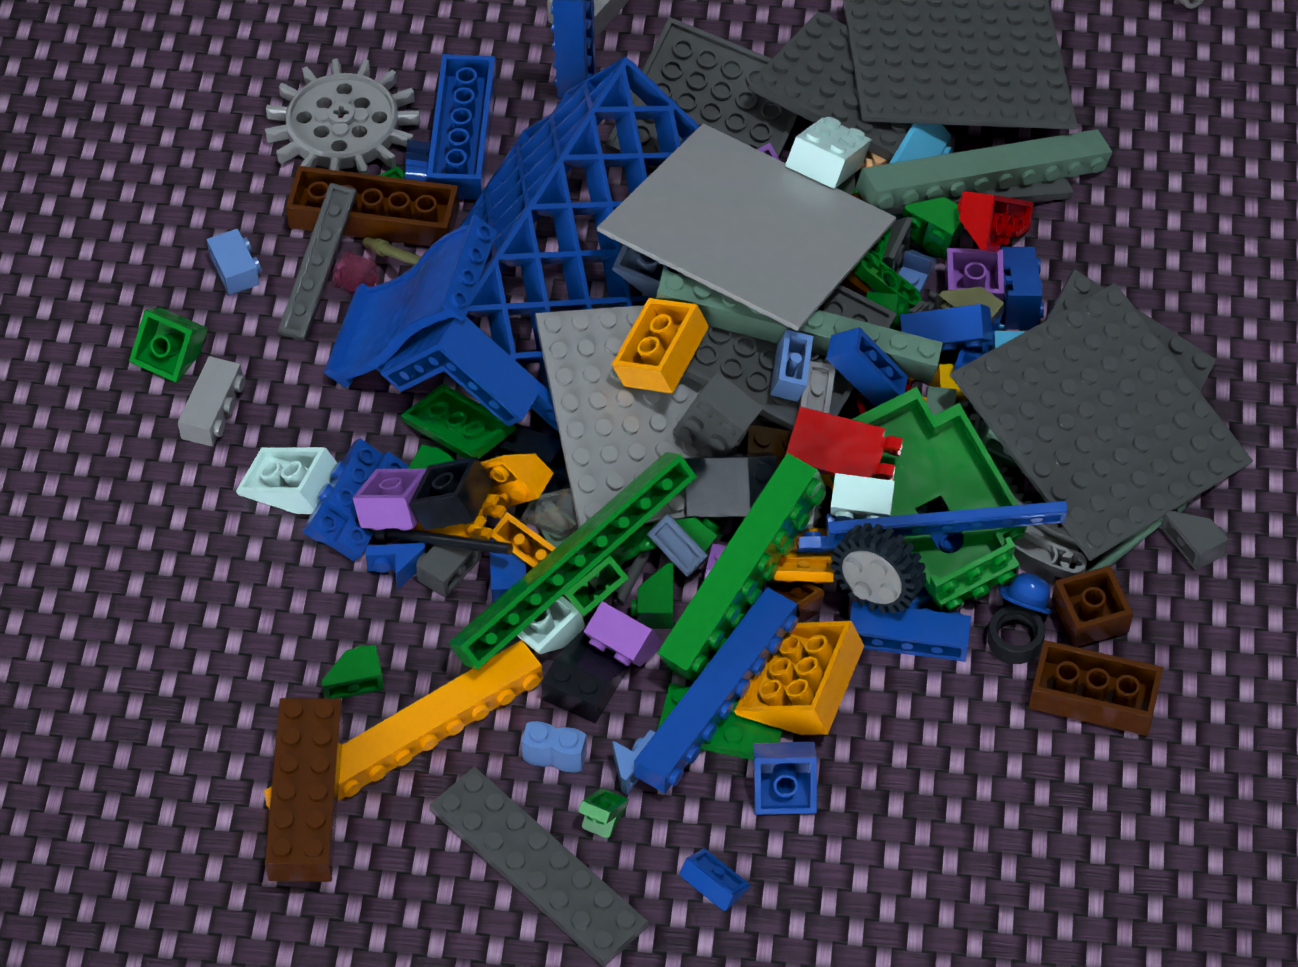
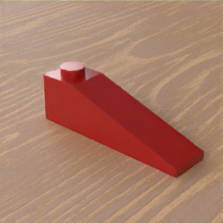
[958,191,1034,252]

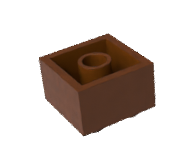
[1052,566,1133,647]

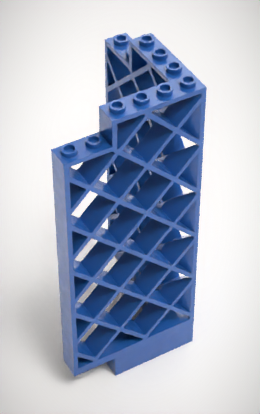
[376,56,700,433]

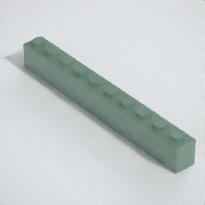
[856,129,1112,209]
[656,270,943,383]

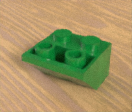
[902,197,964,260]

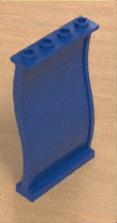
[323,215,497,388]

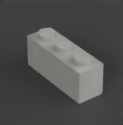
[178,356,245,447]

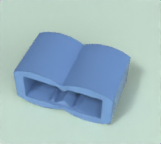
[521,721,587,773]

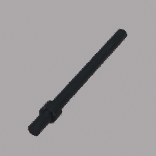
[366,528,513,555]

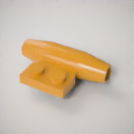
[774,527,834,584]

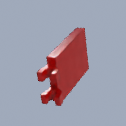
[785,406,903,481]

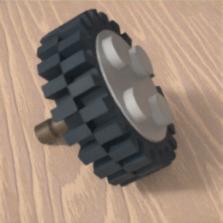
[831,523,926,613]

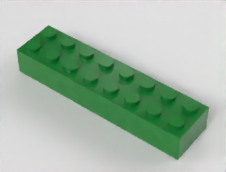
[657,453,826,683]

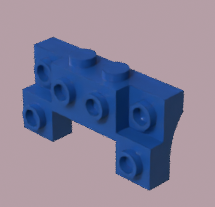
[302,438,409,561]

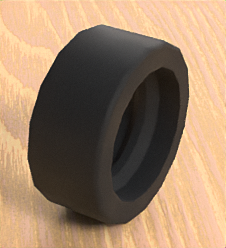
[987,605,1045,664]

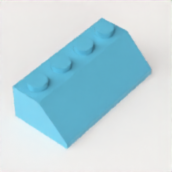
[889,123,953,221]

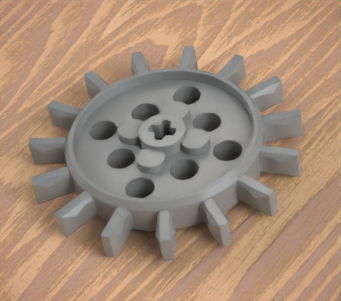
[265,59,420,174]

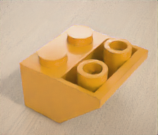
[481,453,554,508]

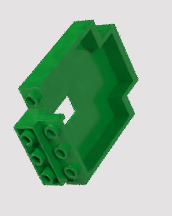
[830,387,1027,612]

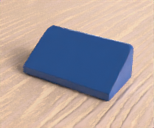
[680,848,751,911]

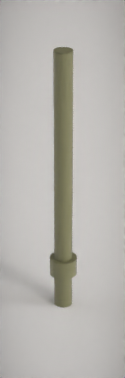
[363,237,421,266]

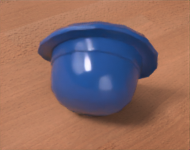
[999,573,1052,615]

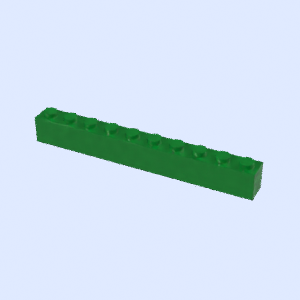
[448,452,697,670]

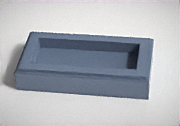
[647,514,709,577]

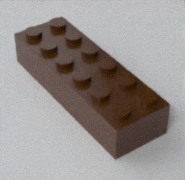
[286,166,460,246]
[265,698,344,882]

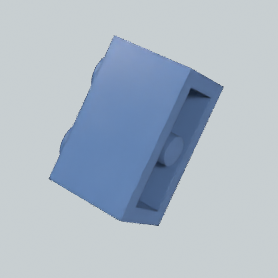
[207,228,262,295]
[770,329,813,402]

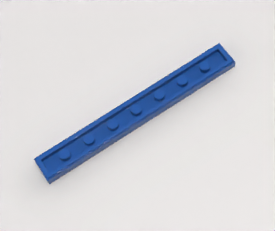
[827,501,1068,543]

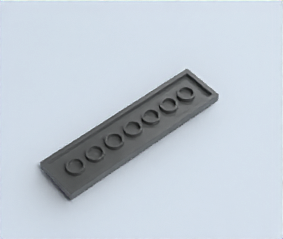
[430,766,648,967]

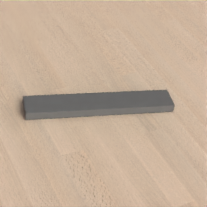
[278,183,357,341]

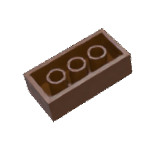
[1029,640,1163,736]

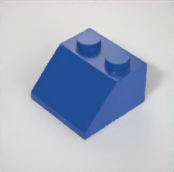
[753,742,817,815]

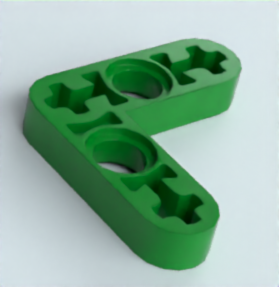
[853,228,922,309]

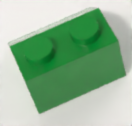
[129,307,208,383]

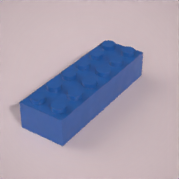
[426,54,497,200]

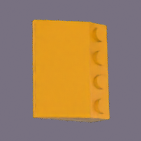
[734,621,864,735]

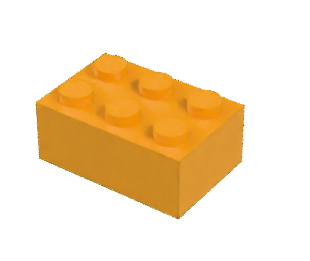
[612,298,709,394]

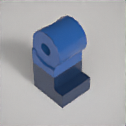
[403,139,431,182]

